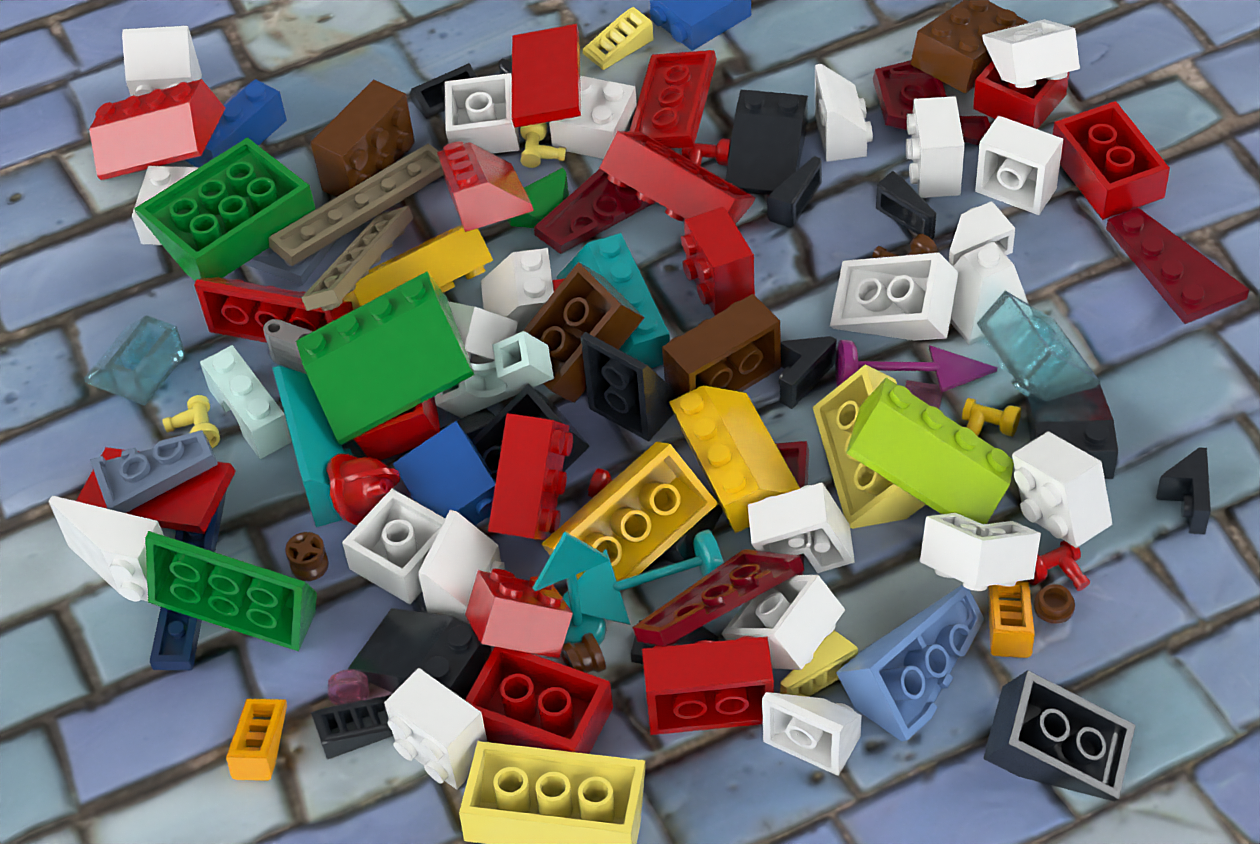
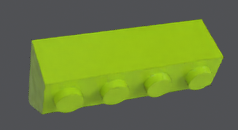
[846,378,1014,525]

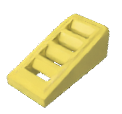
[583,7,654,70]
[780,630,858,697]

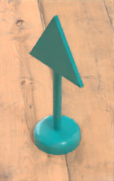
[563,530,724,625]
[533,531,610,646]

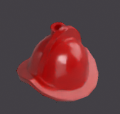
[327,454,400,526]

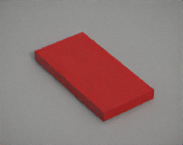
[512,24,581,128]
[629,50,717,148]
[76,447,236,534]

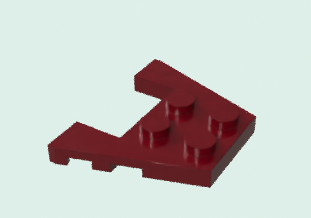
[873,60,990,145]

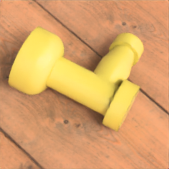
[520,122,566,168]
[162,395,220,448]

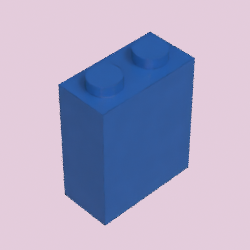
[649,0,751,51]
[393,421,496,526]

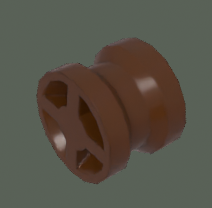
[285,532,329,581]
[561,632,606,673]

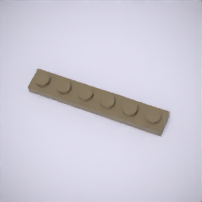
[269,143,444,266]
[301,206,414,311]

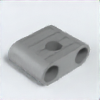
[263,319,312,374]

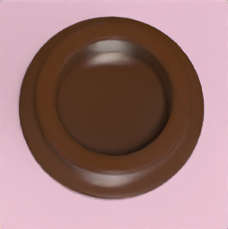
[1034,584,1075,624]

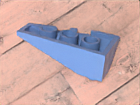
[836,585,985,741]

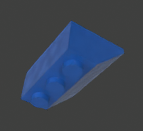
[184,79,287,168]

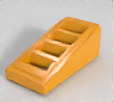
[988,581,1035,658]
[226,699,287,781]

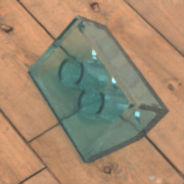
[976,290,1100,401]

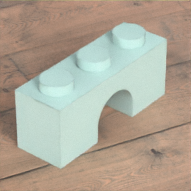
[435,331,554,418]
[200,345,292,459]

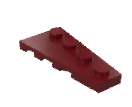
[534,169,656,254]
[1106,207,1250,324]
[632,549,804,646]

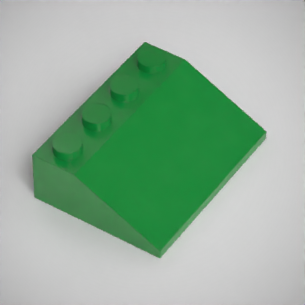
[134,137,316,282]
[296,271,475,445]
[145,531,317,652]

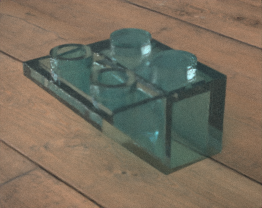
[84,315,186,406]

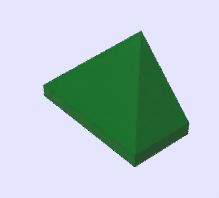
[507,167,569,228]

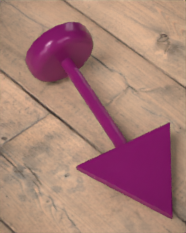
[835,340,998,393]

